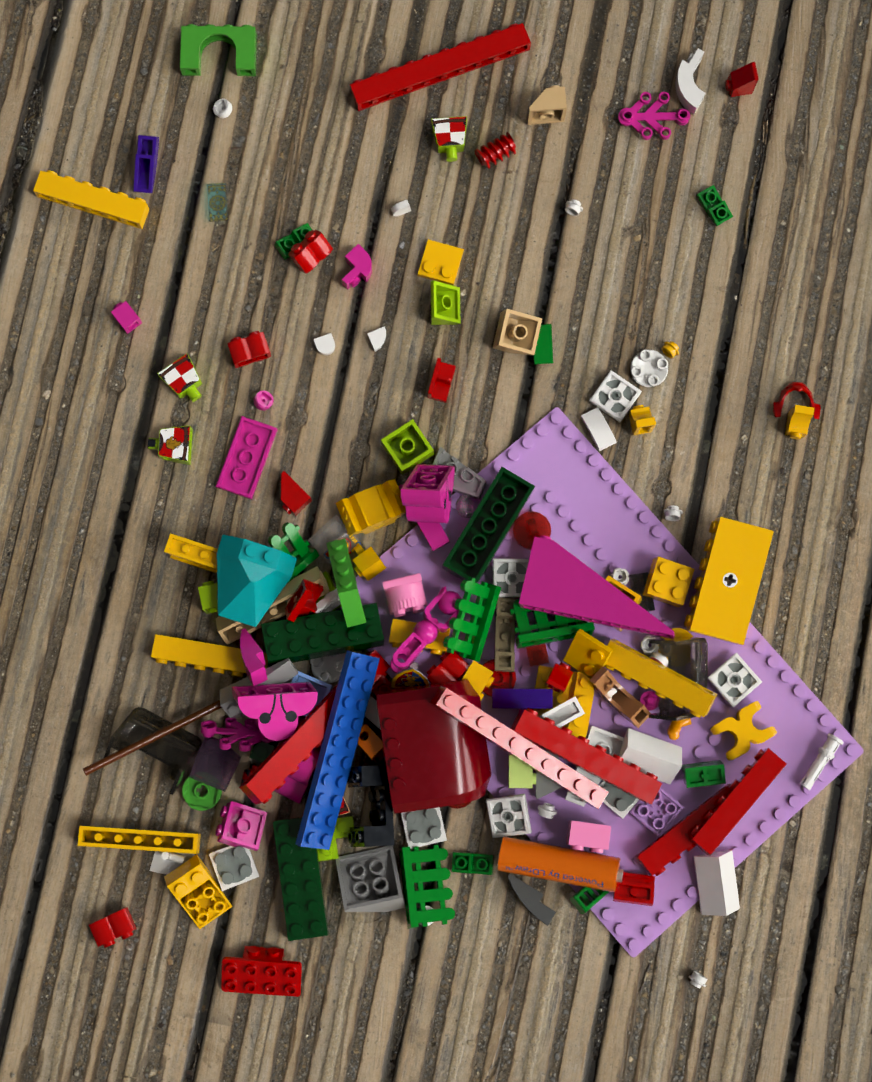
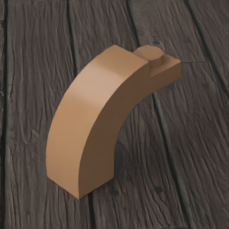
[590,666,651,728]

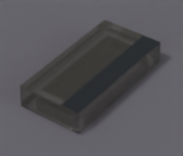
[628,572,655,612]

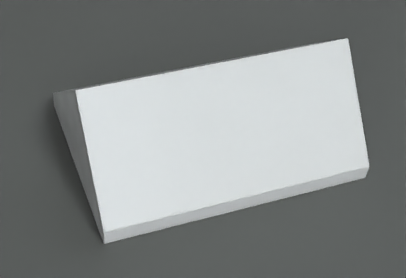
[618,728,682,784]
[693,850,740,916]

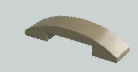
[494,598,516,672]

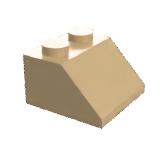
[527,85,567,125]
[493,309,542,355]

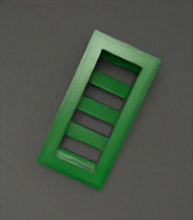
[569,887,609,914]

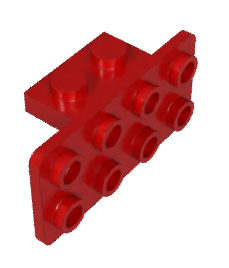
[221,946,302,997]

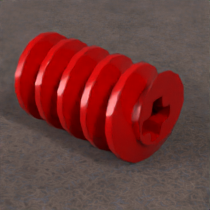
[475,132,516,169]

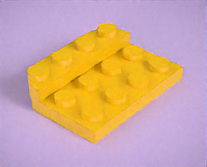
[532,665,594,744]

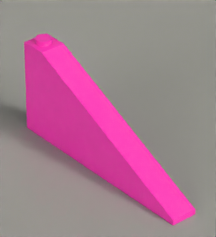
[519,535,675,639]

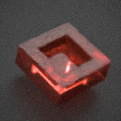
[526,644,549,667]

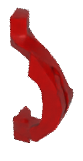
[773,382,821,419]

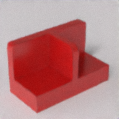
[428,358,456,403]
[285,579,324,622]

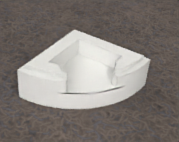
[367,326,386,352]

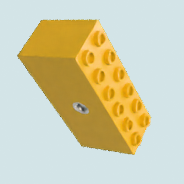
[684,517,774,645]

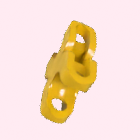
[710,701,777,761]

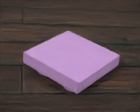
[629,787,684,838]

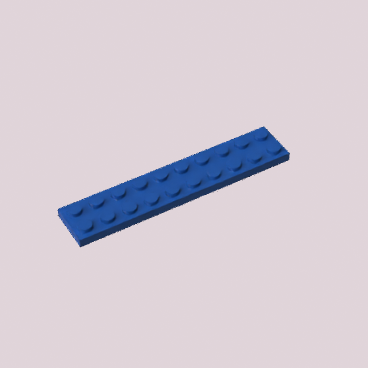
[296,650,380,850]

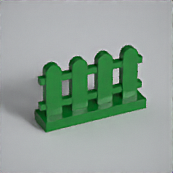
[268,522,320,584]
[443,577,501,662]
[510,599,595,649]
[399,845,455,929]

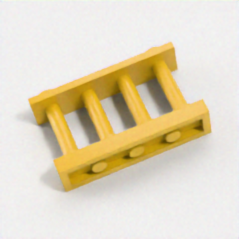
[164,533,218,573]

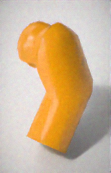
[667,715,692,740]

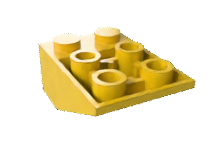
[164,854,232,929]

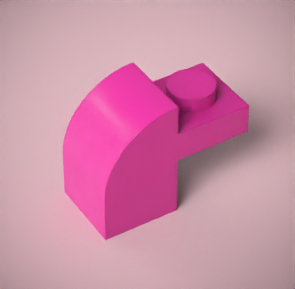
[342,244,372,290]

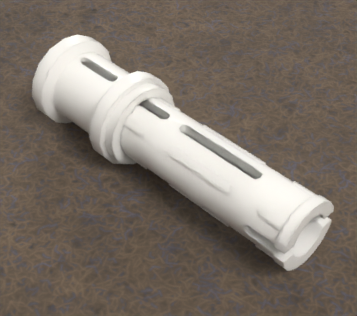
[799,733,844,790]

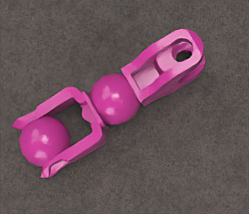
[390,586,462,673]

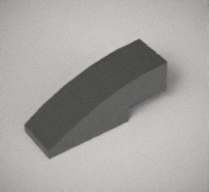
[507,873,556,926]

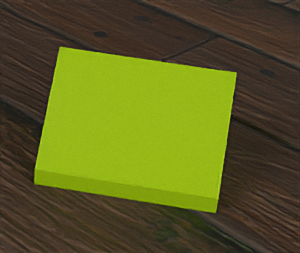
[431,280,461,325]

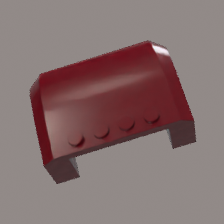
[377,679,492,814]

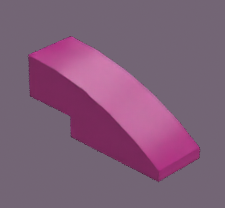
[240,628,268,686]

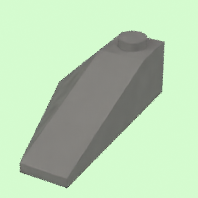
[220,658,298,718]

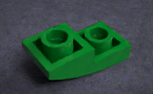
[696,185,733,226]
[274,223,312,260]
[534,324,553,364]
[452,852,494,875]

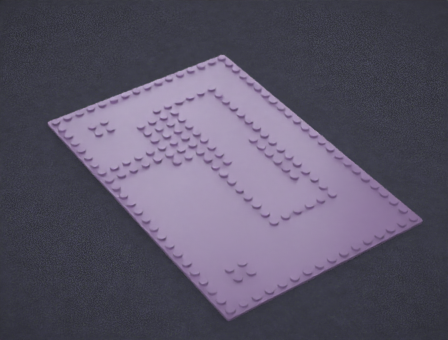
[336,407,864,957]

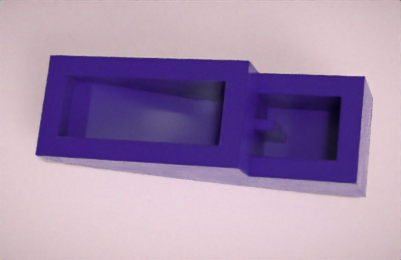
[133,135,159,193]
[492,689,553,709]

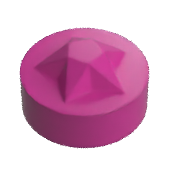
[253,390,274,411]
[639,691,660,711]

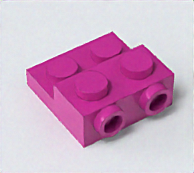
[215,801,267,851]

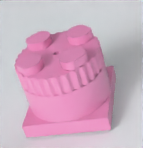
[383,573,427,618]

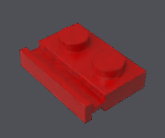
[613,872,655,906]

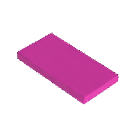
[216,416,278,500]

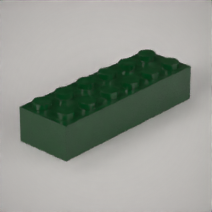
[442,467,535,583]
[261,603,384,667]
[273,817,329,941]

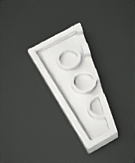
[565,726,624,807]

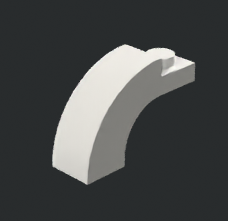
[675,48,705,115]

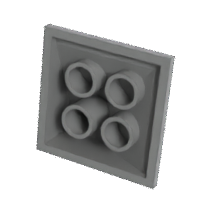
[335,845,406,912]

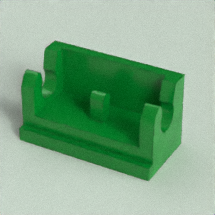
[682,760,726,788]

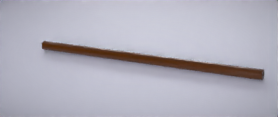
[83,700,222,776]

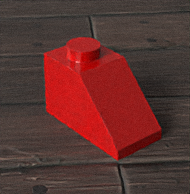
[725,62,759,97]
[281,471,312,516]
[544,662,573,694]

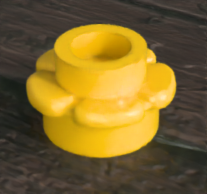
[661,341,679,359]

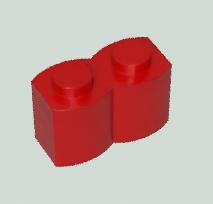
[288,229,333,274]
[227,331,271,368]
[426,651,470,684]
[89,907,137,948]

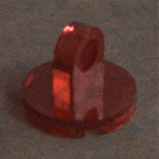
[513,511,551,550]

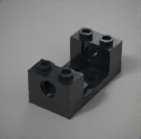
[347,765,394,847]

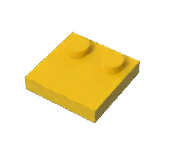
[418,239,464,286]
[563,629,613,679]

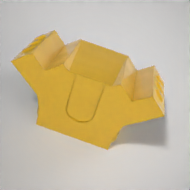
[336,479,406,536]

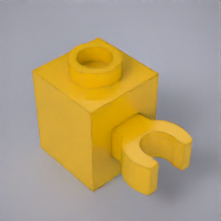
[353,544,386,581]

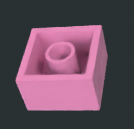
[566,820,611,853]

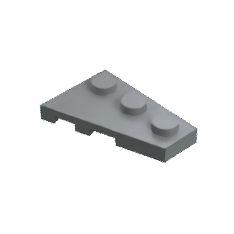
[433,447,487,500]

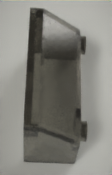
[649,637,708,721]
[104,707,203,795]

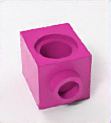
[111,301,142,334]

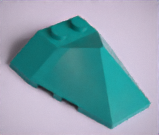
[216,535,297,627]

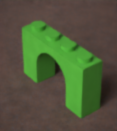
[180,24,257,76]
[326,538,366,627]

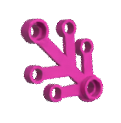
[618,92,690,140]
[201,717,273,752]

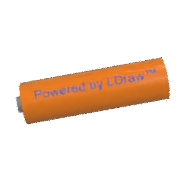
[498,836,624,893]

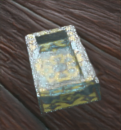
[207,183,228,222]

